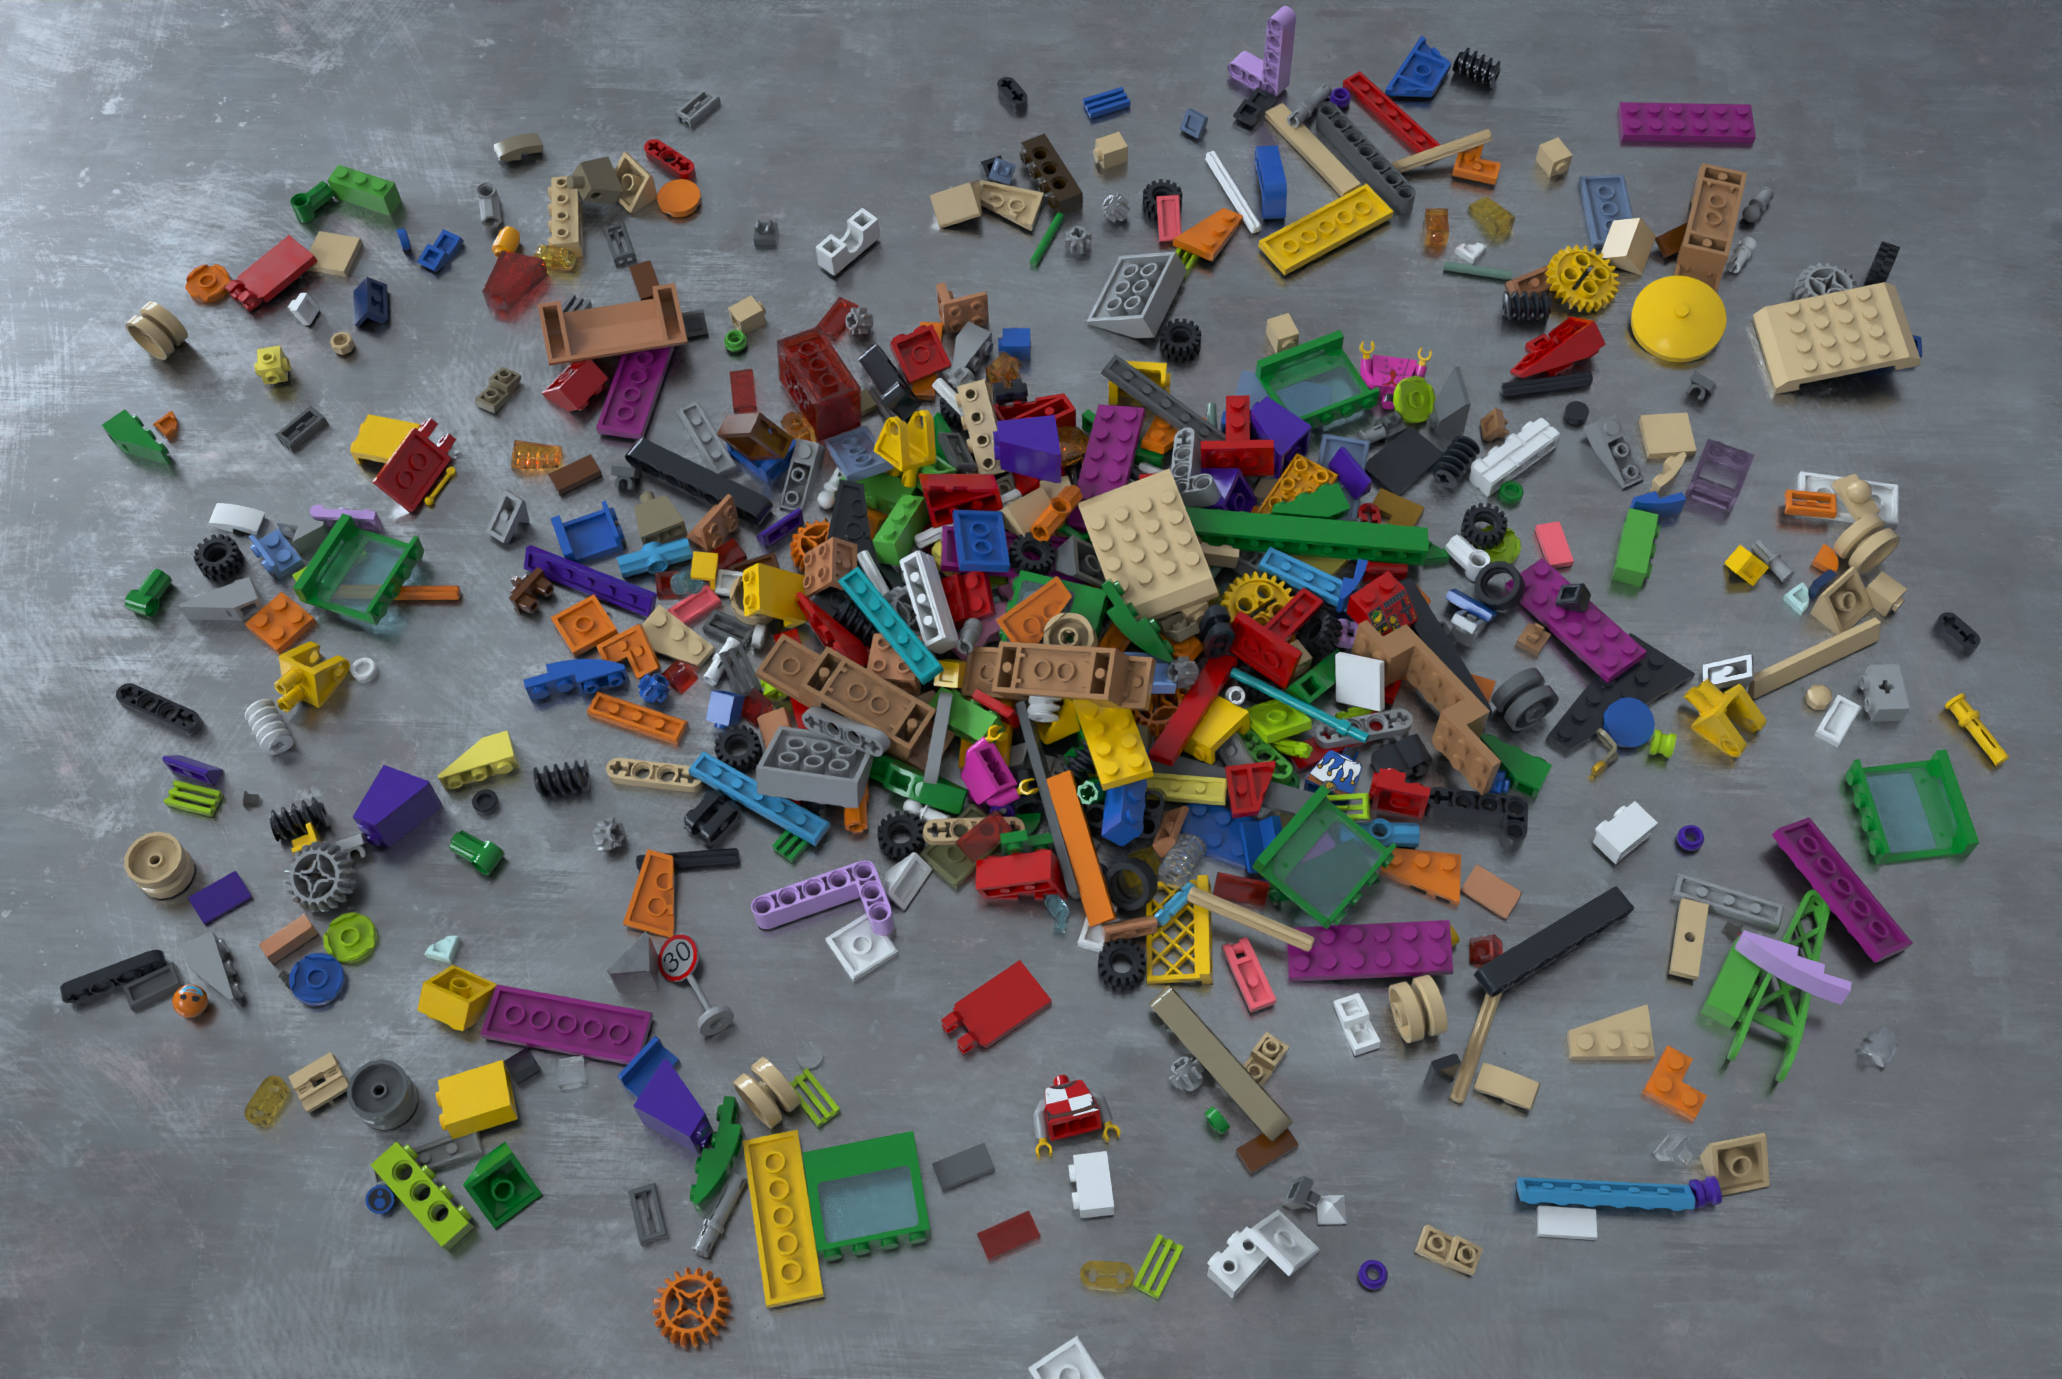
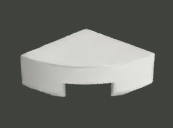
[1454,243,1487,265]

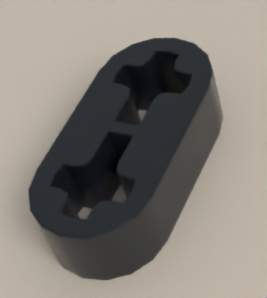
[997,77,1028,112]
[1934,612,1981,655]

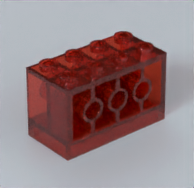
[777,326,861,441]

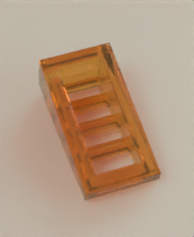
[511,440,562,469]

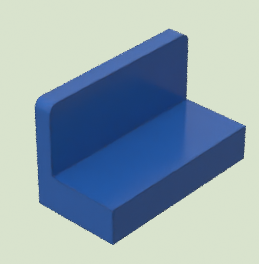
[1240,816,1282,874]
[618,1036,681,1099]

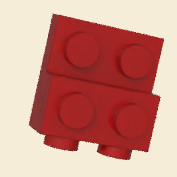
[890,324,951,385]
[941,571,996,631]
[1369,768,1431,820]

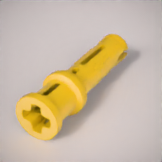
[1944,693,2010,766]

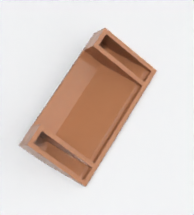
[537,283,688,366]

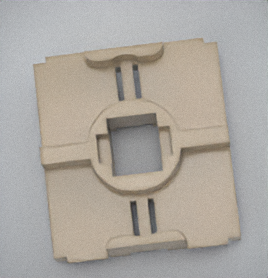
[288,1052,349,1113]

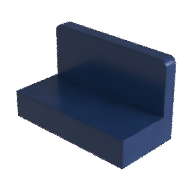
[353,277,388,327]

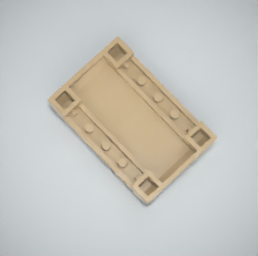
[1753,282,1921,394]
[1078,469,1219,620]

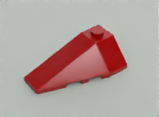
[1510,317,1606,378]
[795,591,871,669]

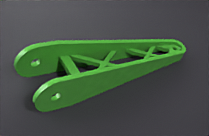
[1727,890,1830,1083]

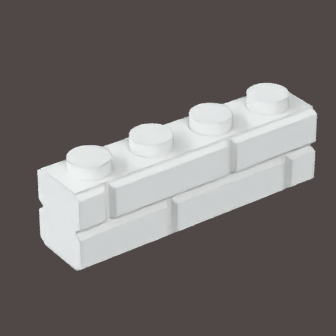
[1469,418,1561,497]
[899,550,959,654]

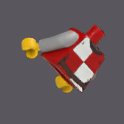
[1033,1075,1120,1159]

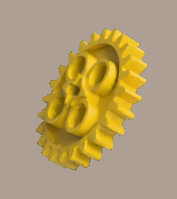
[1545,245,1620,313]
[1220,571,1294,626]

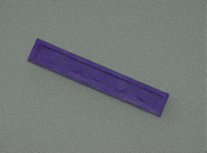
[524,545,657,617]

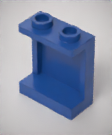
[726,428,796,485]
[550,500,625,564]

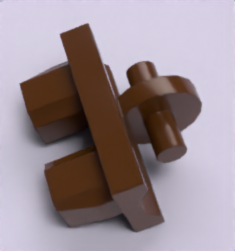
[509,567,554,614]

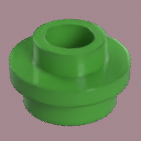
[724,330,747,352]

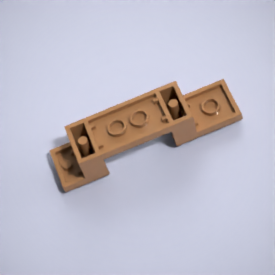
[1673,163,1747,294]
[1351,620,1501,795]
[755,634,955,771]
[961,641,1156,711]

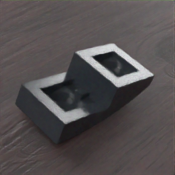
[1233,87,1276,126]

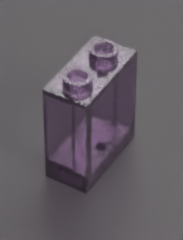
[1685,439,1755,512]

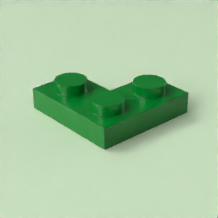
[1000,830,1054,856]

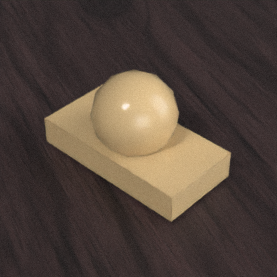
[1832,473,1880,522]

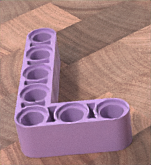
[1227,6,1296,97]
[751,860,895,936]

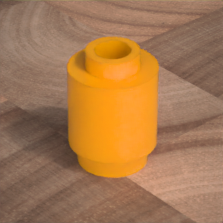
[492,226,520,260]

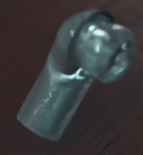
[1044,894,1070,933]

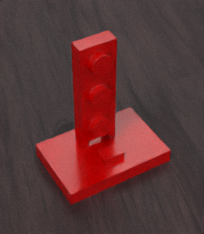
[1201,395,1274,476]
[1229,587,1324,690]

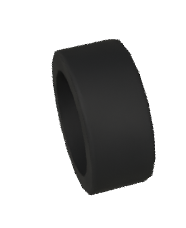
[1474,561,1525,611]
[1105,858,1158,911]

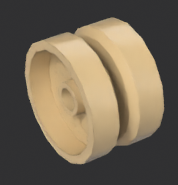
[125,301,188,360]
[1833,512,1900,575]
[124,831,194,899]
[1389,975,1448,1043]
[732,1057,801,1129]

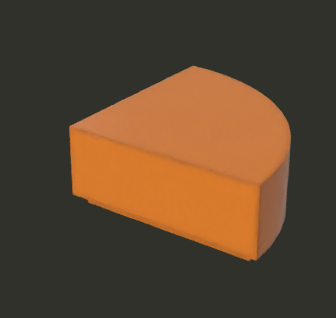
[153,410,179,441]
[1811,544,1838,573]

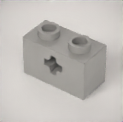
[1860,664,1910,722]

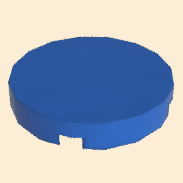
[1603,697,1655,748]
[289,953,345,1006]

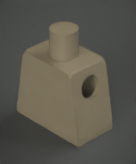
[566,157,624,204]
[634,491,688,546]

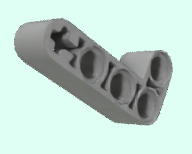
[1171,427,1221,508]

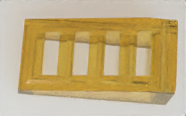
[1468,196,1515,237]

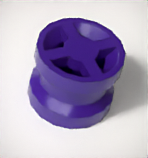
[1689,1176,1722,1208]

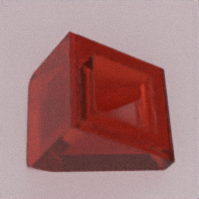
[655,571,682,597]
[661,660,698,694]
[741,688,773,727]
[1470,934,1503,965]

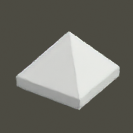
[1316,1195,1347,1225]

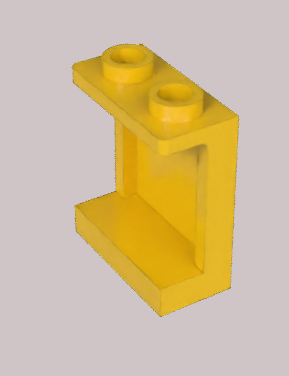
[1108,361,1171,406]
[350,414,421,465]
[742,563,807,629]
[1183,696,1250,765]

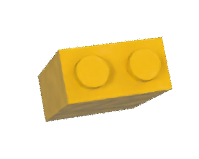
[435,1060,518,1139]

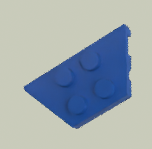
[1385,36,1451,97]

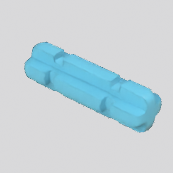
[1154,882,1195,926]

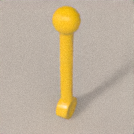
[424,467,457,506]

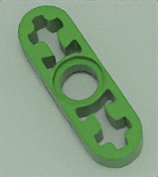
[1238,729,1293,785]

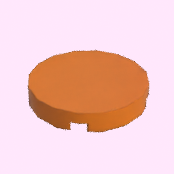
[657,179,701,217]
[185,264,232,303]

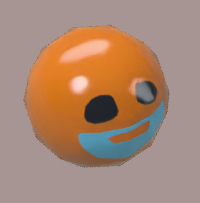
[172,984,208,1018]

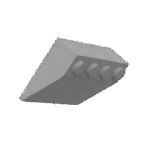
[1086,252,1187,338]
[756,726,874,808]

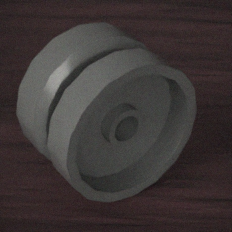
[1491,668,1559,731]
[347,1059,418,1130]

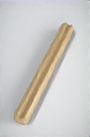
[1391,129,1492,173]
[1187,887,1314,952]
[1450,992,1502,1103]

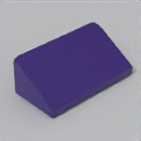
[1328,446,1372,500]
[756,507,804,548]
[162,755,223,785]
[188,871,253,925]

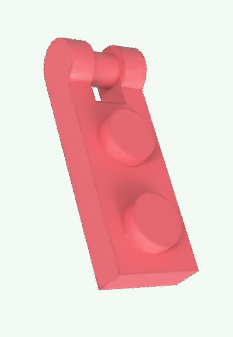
[1221,937,1276,1013]

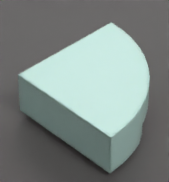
[1783,582,1809,616]
[424,936,461,964]

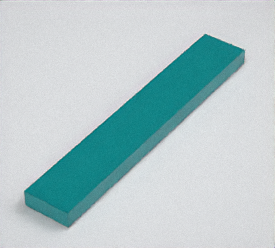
[838,567,944,685]

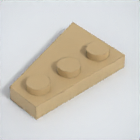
[980,180,1044,231]
[642,605,716,668]
[1567,1004,1655,1060]

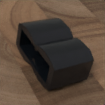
[1371,734,1432,781]

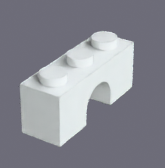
[815,208,880,276]

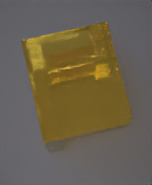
[1122,846,1163,888]

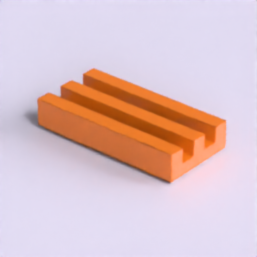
[1784,489,1837,519]

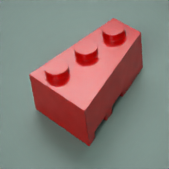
[993,393,1076,435]
[918,474,1003,529]
[975,849,1068,900]

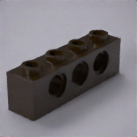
[1019,134,1083,215]

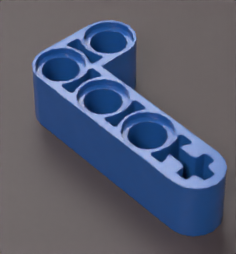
[1255,145,1287,220]

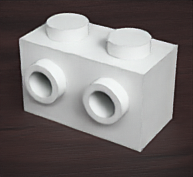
[1593,801,1658,864]
[1068,1151,1114,1219]
[1207,1227,1270,1299]

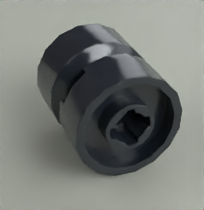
[1012,769,1044,815]

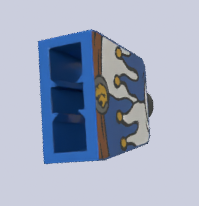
[1303,746,1362,806]

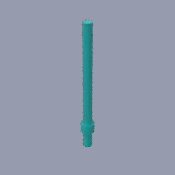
[1230,667,1370,743]

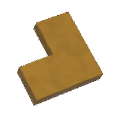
[1372,488,1425,526]

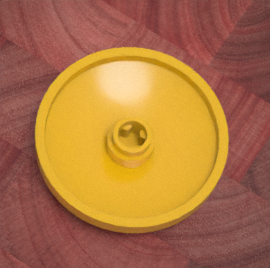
[1631,276,1727,363]

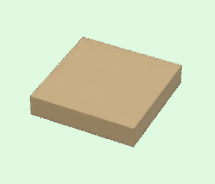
[307,231,363,277]
[1638,412,1697,459]

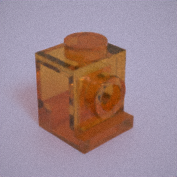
[1423,208,1449,245]
[986,352,1022,388]
[780,411,816,442]

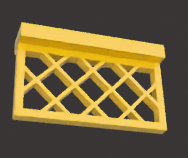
[1146,875,1213,984]

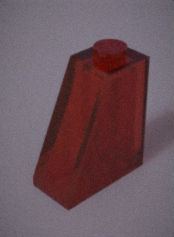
[482,251,548,310]

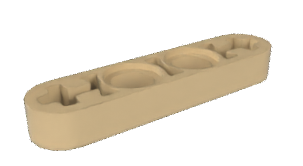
[606,758,705,793]
[923,817,1025,845]

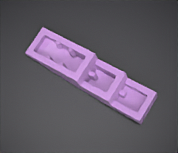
[1735,930,1852,1005]

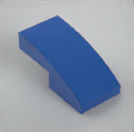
[417,229,464,272]
[1630,491,1686,517]
[1336,559,1368,612]

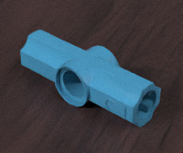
[617,537,693,578]
[1338,818,1420,848]

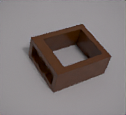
[717,412,794,461]

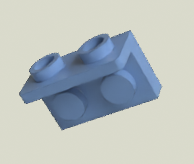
[249,529,304,580]

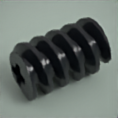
[1452,47,1501,88]
[1502,291,1552,321]
[1432,435,1480,489]
[833,597,880,649]
[1054,739,1096,788]
[533,760,590,798]
[270,797,329,842]

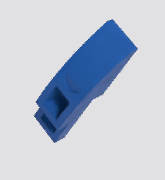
[523,659,630,700]

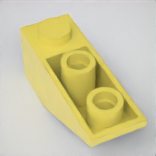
[438,730,519,790]

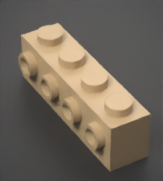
[548,175,583,259]
[955,379,1011,478]

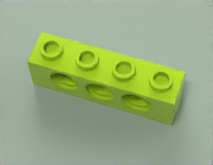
[370,1141,474,1251]

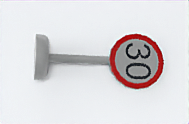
[658,934,734,1036]

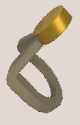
[1591,728,1619,776]

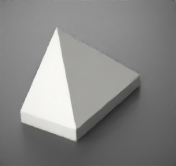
[885,852,932,910]

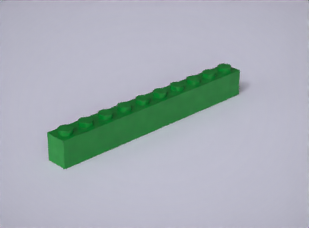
[1185,507,1429,566]

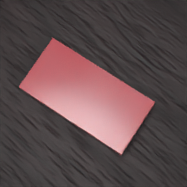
[1156,195,1182,242]
[1535,521,1574,569]
[667,584,722,626]

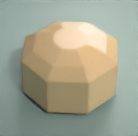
[330,332,355,355]
[1805,684,1833,710]

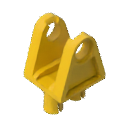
[874,409,936,488]
[274,641,350,713]
[1684,678,1766,757]

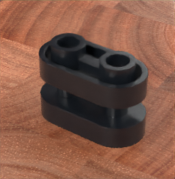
[992,379,1028,407]
[1199,604,1236,659]
[683,789,742,846]

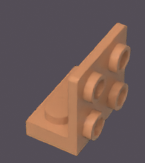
[936,282,989,334]
[686,494,739,553]
[803,537,857,598]
[867,633,923,695]

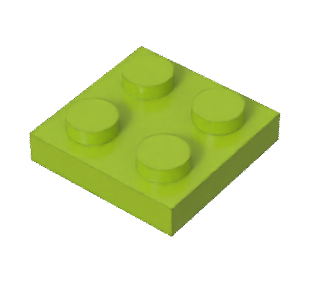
[1245,699,1312,744]

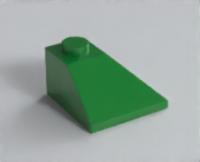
[463,1142,542,1229]

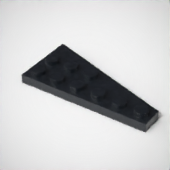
[814,479,874,629]
[1546,633,1695,754]

